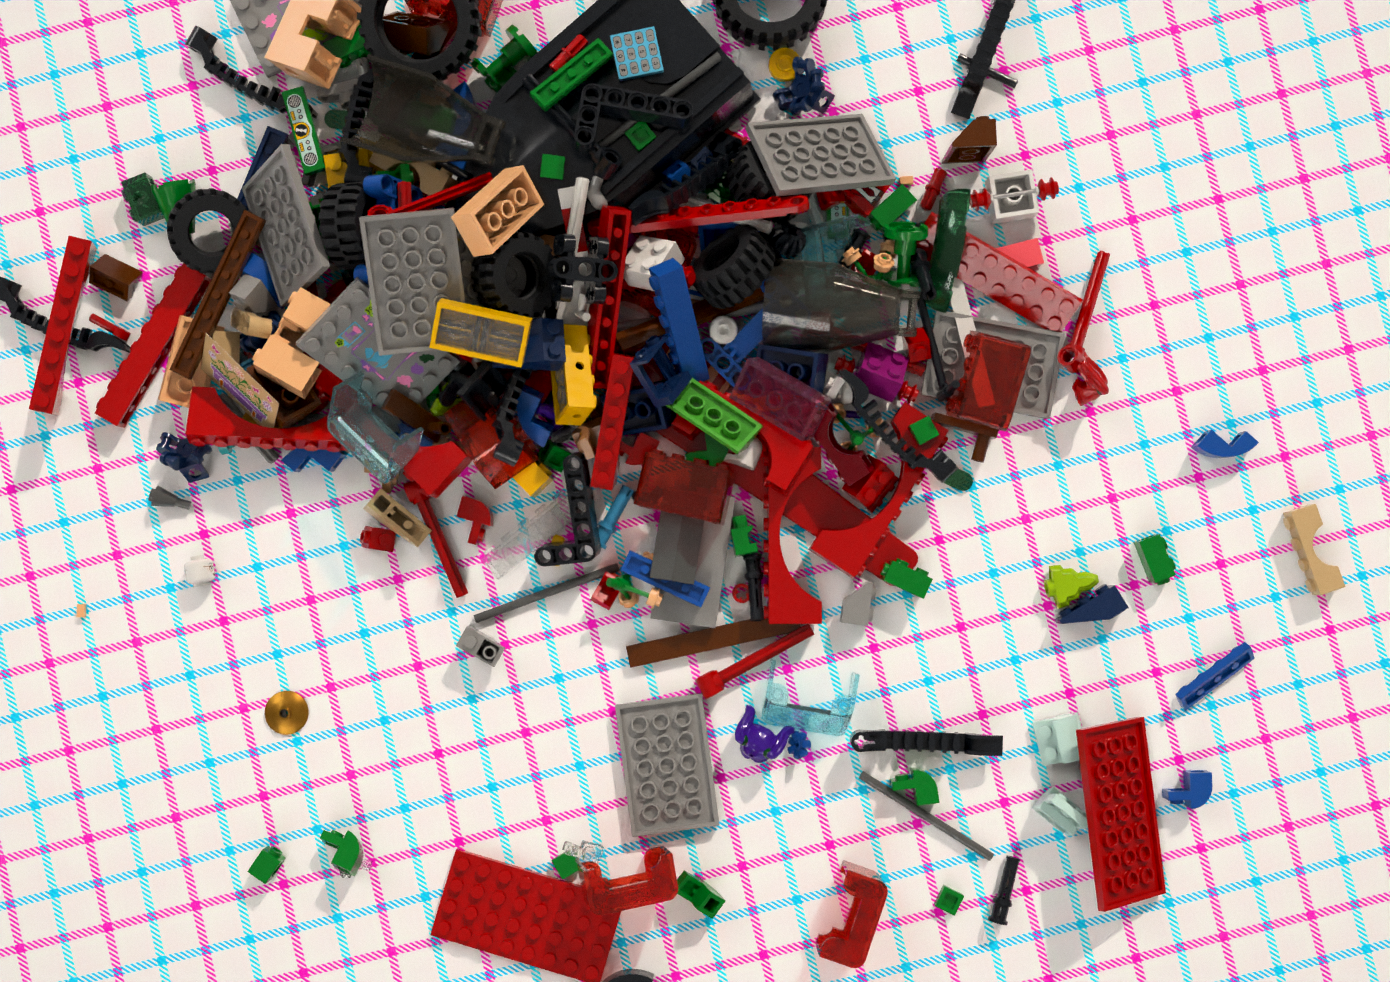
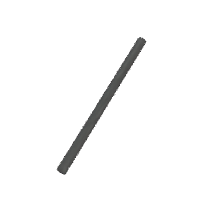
[597,52,722,148]
[474,563,620,623]
[859,771,994,861]

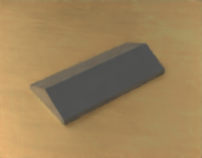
[650,490,708,585]

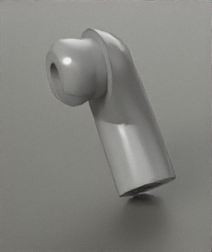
[587,176,608,211]

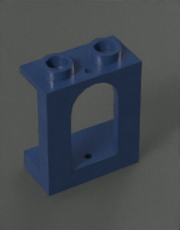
[630,335,692,407]

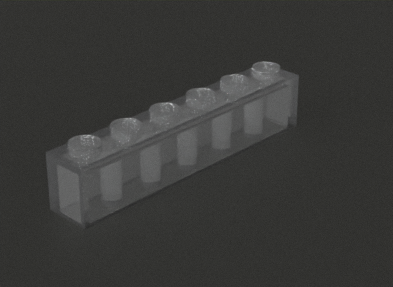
[481,480,602,579]

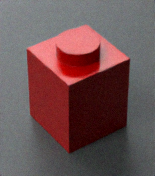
[902,327,931,363]

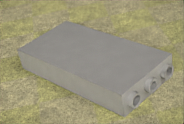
[650,484,735,628]

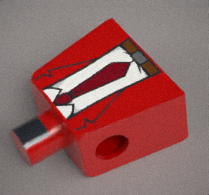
[843,185,890,221]

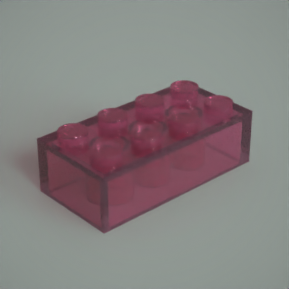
[729,357,832,441]

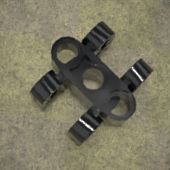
[548,234,618,304]

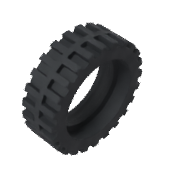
[357,0,482,83]
[713,0,827,51]

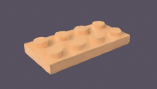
[158,315,225,408]

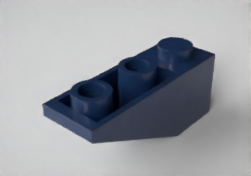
[1054,584,1129,624]

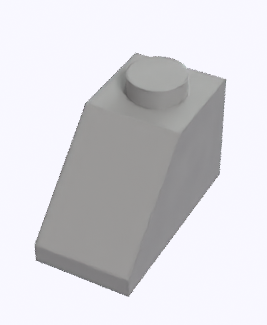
[229,274,279,313]

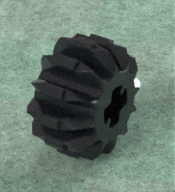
[768,220,807,258]

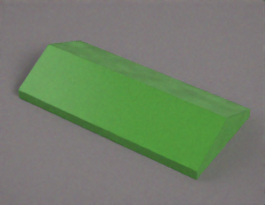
[666,378,763,455]

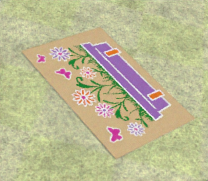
[201,333,279,428]

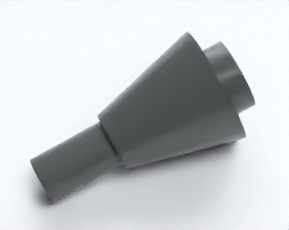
[148,485,192,510]

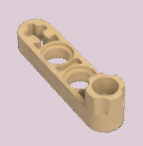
[231,307,272,339]

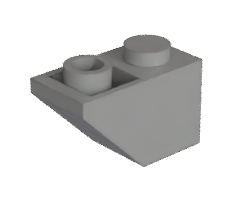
[840,581,876,626]
[456,626,505,667]

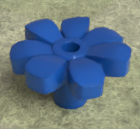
[787,731,811,759]

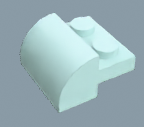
[1032,712,1082,766]
[1032,787,1088,836]

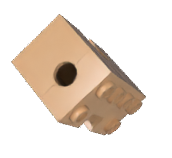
[264,0,361,89]
[252,287,331,399]

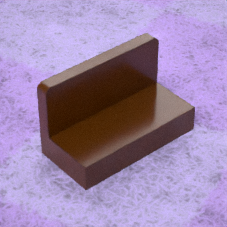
[89,254,143,301]

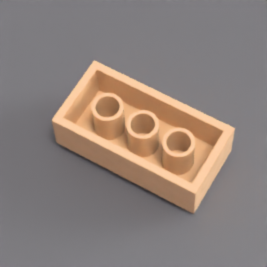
[451,165,544,257]

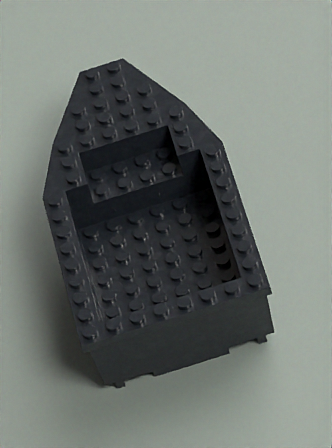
[445,0,761,240]

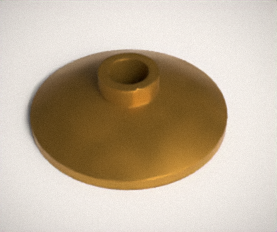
[265,691,309,735]

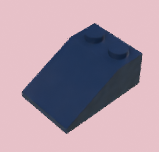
[492,318,566,371]
[752,344,829,398]
[599,380,677,436]

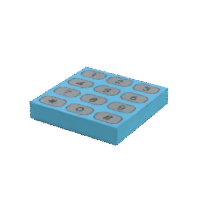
[610,26,664,81]

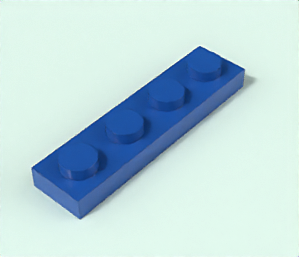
[620,550,710,608]
[1175,642,1255,711]

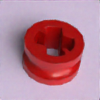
[732,583,749,603]

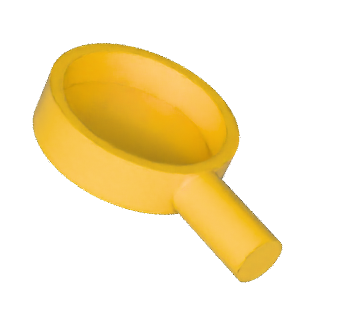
[768,48,799,82]

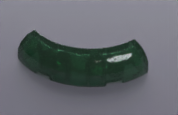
[925,189,971,313]

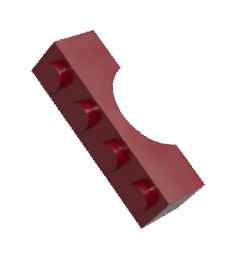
[800,395,875,486]

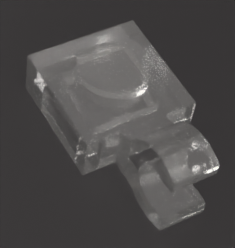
[562,840,605,868]

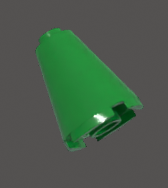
[151,179,196,238]

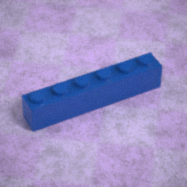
[649,258,710,382]

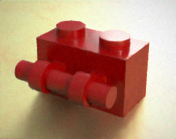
[841,454,899,513]

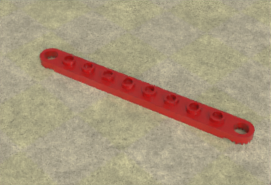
[587,195,809,237]

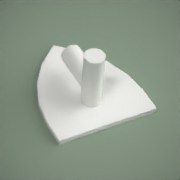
[556,281,591,327]

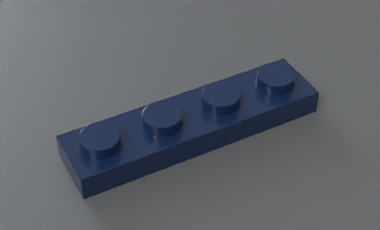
[237,126,289,212]

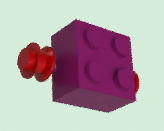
[833,341,919,404]

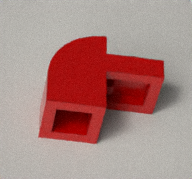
[620,433,660,465]
[456,496,494,545]

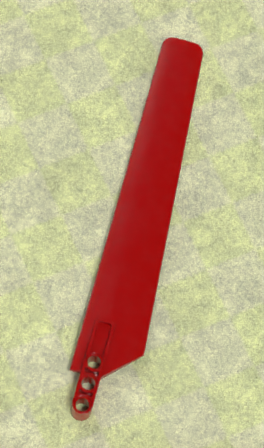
[614,341,918,586]

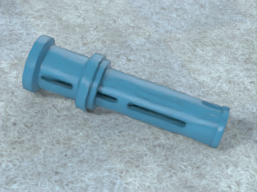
[598,484,635,550]

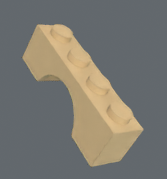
[369,138,458,205]
[1283,504,1346,595]

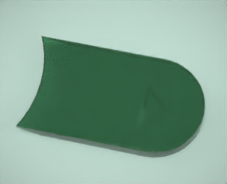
[324,109,348,130]
[936,469,973,491]

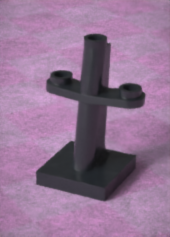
[438,360,508,422]

